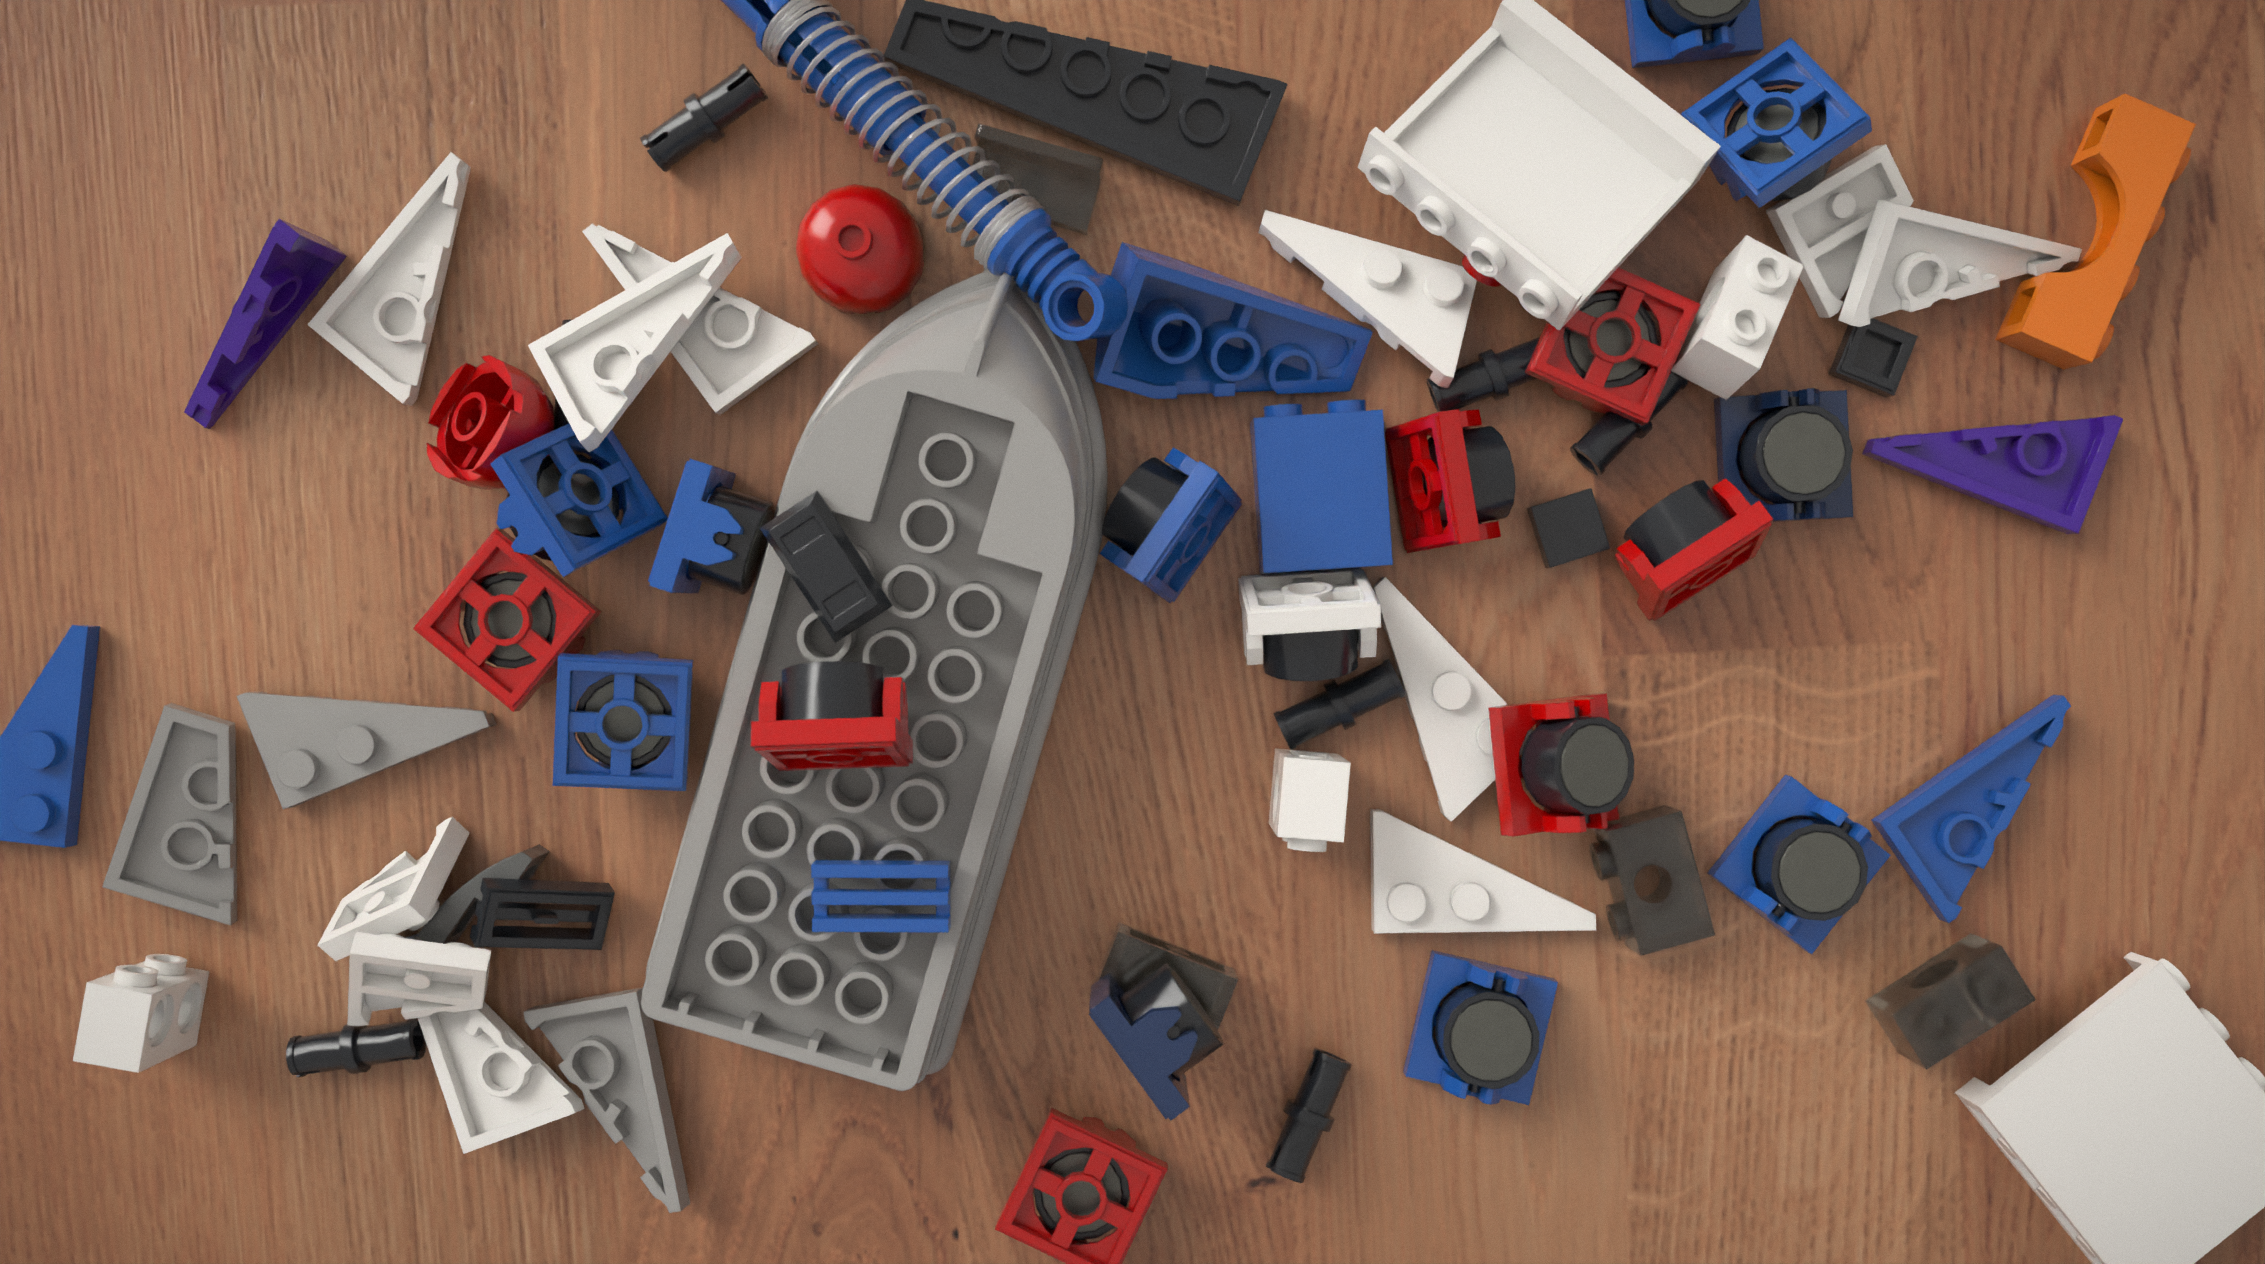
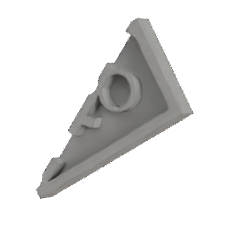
[237,692,497,809]
[523,987,690,1213]

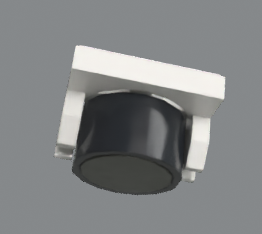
[1238,568,1381,681]

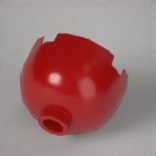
[796,184,924,314]
[427,355,555,490]

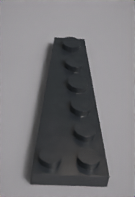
[883,0,1288,206]

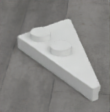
[307,152,471,406]
[1838,199,2082,327]
[1258,210,1477,389]
[582,224,818,415]
[528,233,742,452]
[1373,577,1533,821]
[1370,809,1596,934]
[404,934,585,1154]

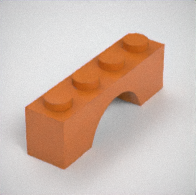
[1995,93,2196,370]

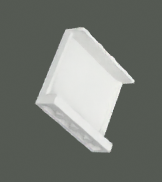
[1358,0,1721,330]
[1955,952,2265,1264]

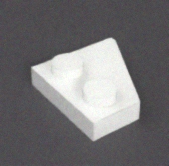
[1766,144,1914,318]
[318,817,469,961]
[347,932,491,1026]

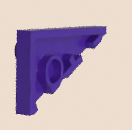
[184,219,347,429]
[1862,415,2123,534]

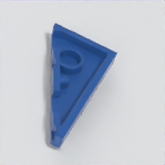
[0,625,100,848]
[1871,695,2071,923]

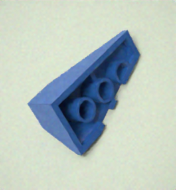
[1093,242,1373,399]

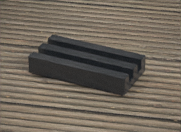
[470,878,615,950]

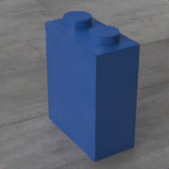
[1250,400,1393,574]

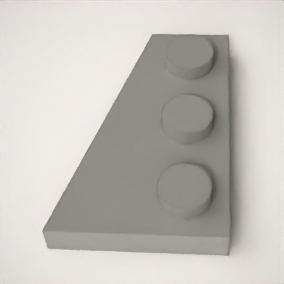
[102,703,237,925]

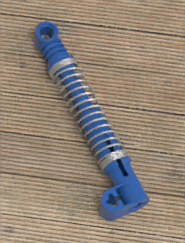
[721,0,1128,341]

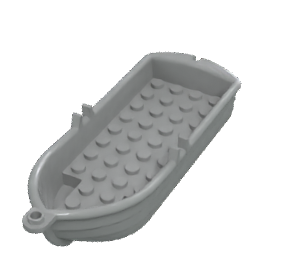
[641,268,1108,1091]

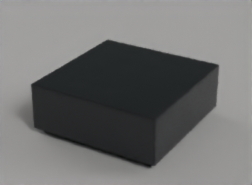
[1828,318,1918,397]
[1527,488,1610,568]

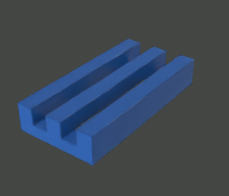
[811,860,951,933]

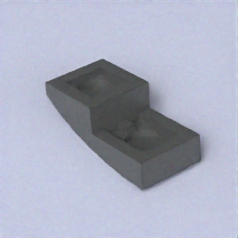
[417,844,550,944]

